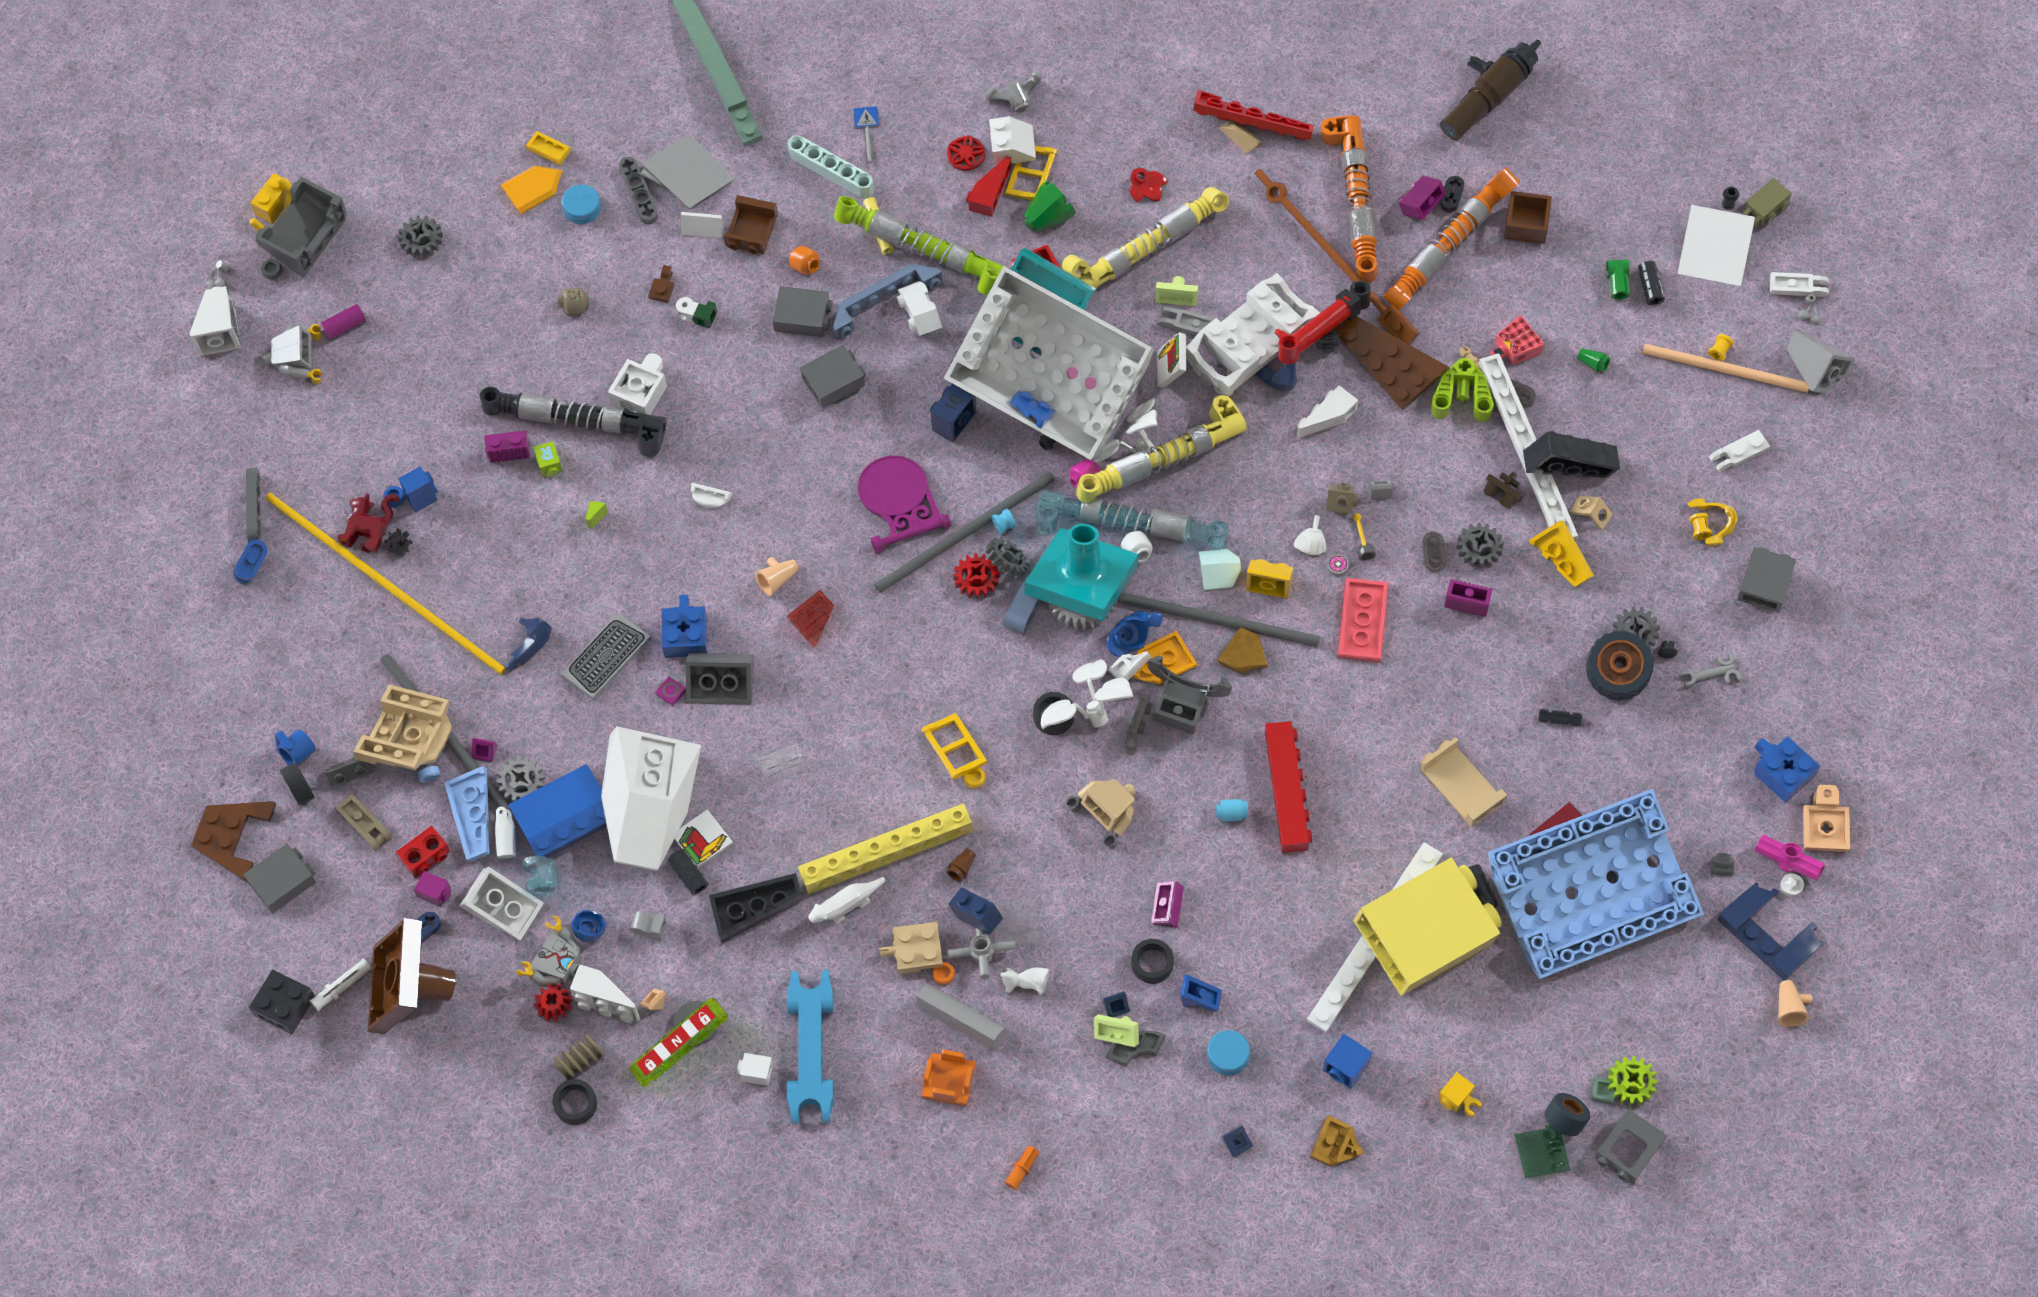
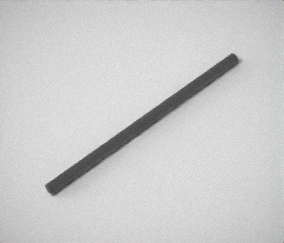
[874,472,1054,592]
[1117,592,1320,647]
[380,654,512,815]

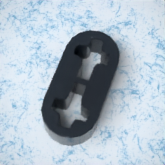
[1440,176,1464,213]

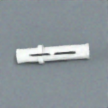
[309,958,371,1012]

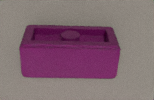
[1151,881,1184,928]

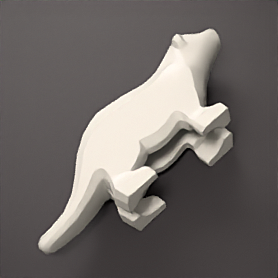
[808,877,885,924]

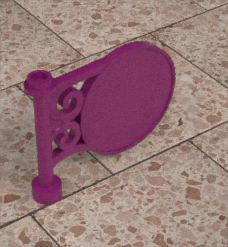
[858,455,952,554]

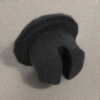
[1658,640,1678,658]

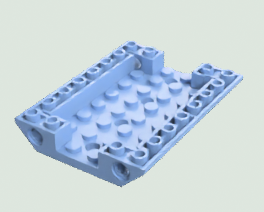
[1488,789,1704,979]

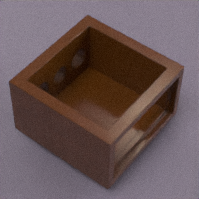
[1504,191,1552,244]

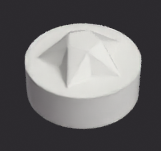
[1780,873,1804,897]

